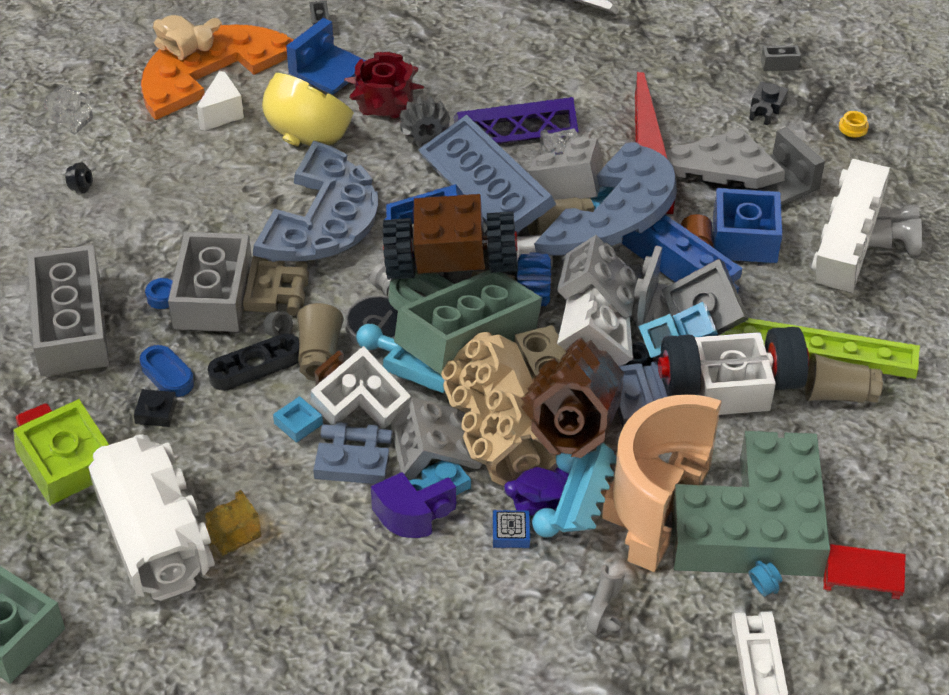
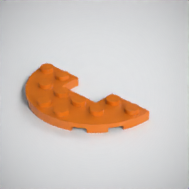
[141,24,294,120]

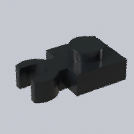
[749,81,789,125]

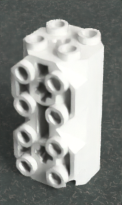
[88,434,215,601]

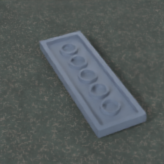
[418,115,556,234]

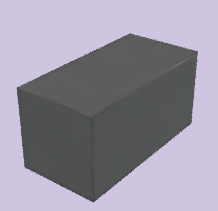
[309,1,330,26]
[761,45,801,71]

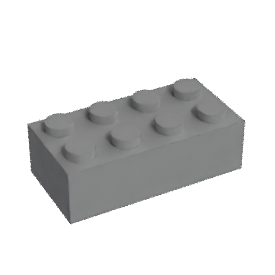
[27,245,109,376]

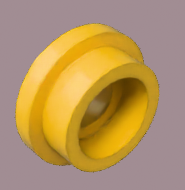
[839,111,869,138]

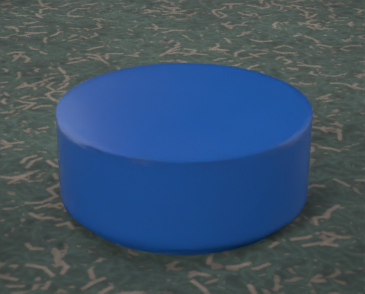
[145,278,173,309]

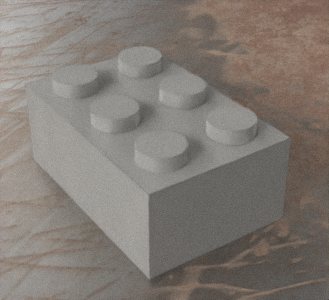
[168,232,252,332]

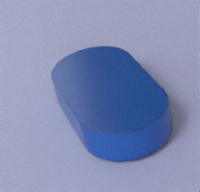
[140,345,194,397]

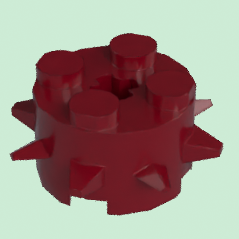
[344,52,424,118]

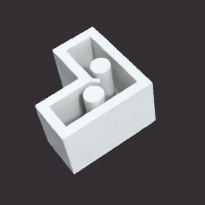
[310,346,411,429]

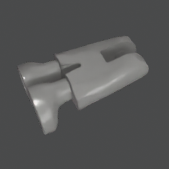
[828,204,922,256]

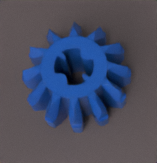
[517,252,551,306]

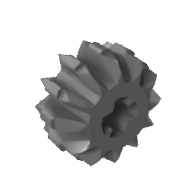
[399,96,450,148]

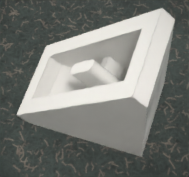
[197,71,244,131]

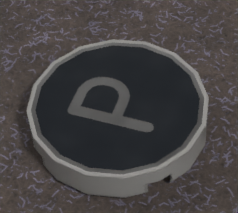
[345,295,398,351]

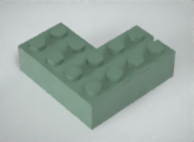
[671,431,830,577]

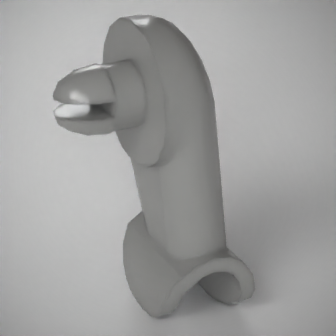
[587,565,625,636]

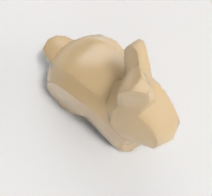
[153,15,222,60]

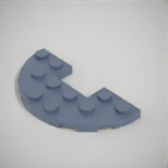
[253,141,378,262]
[534,142,677,256]

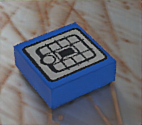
[493,510,530,548]

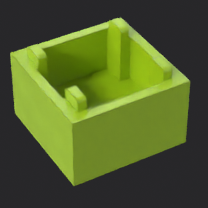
[13,399,109,506]

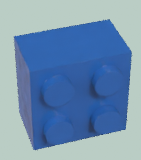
[713,188,782,263]

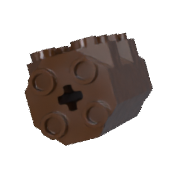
[521,337,624,458]

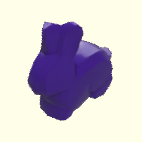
[504,467,569,516]

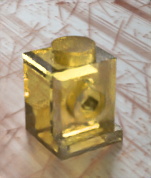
[205,490,262,556]

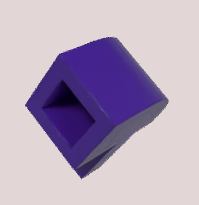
[371,472,456,538]

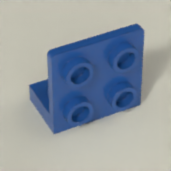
[286,18,366,95]

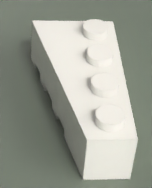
[811,159,890,293]
[557,257,633,366]

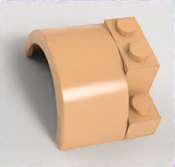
[601,395,722,572]

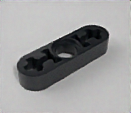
[208,333,299,390]

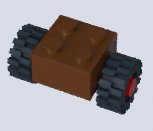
[383,194,518,280]

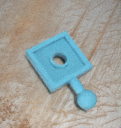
[356,324,445,393]

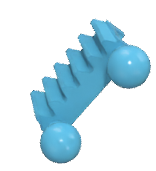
[532,443,617,537]

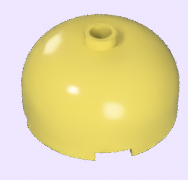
[262,73,354,147]

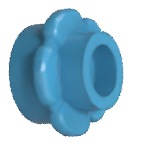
[748,560,782,597]

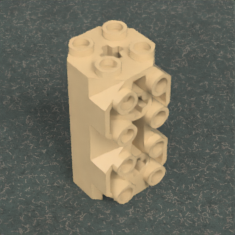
[441,332,558,486]

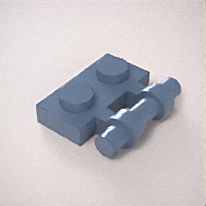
[313,422,393,484]

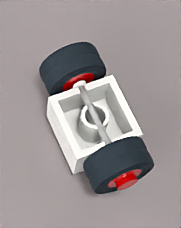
[658,327,809,415]

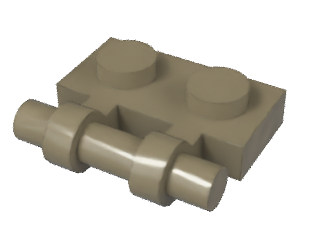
[243,256,309,316]

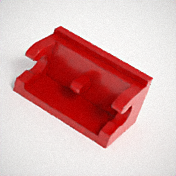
[823,544,906,600]

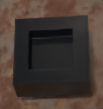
[134,389,177,427]

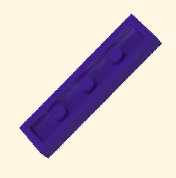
[453,97,579,144]

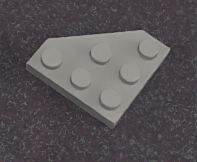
[665,129,785,189]

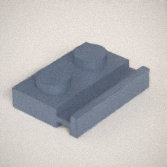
[617,362,668,428]

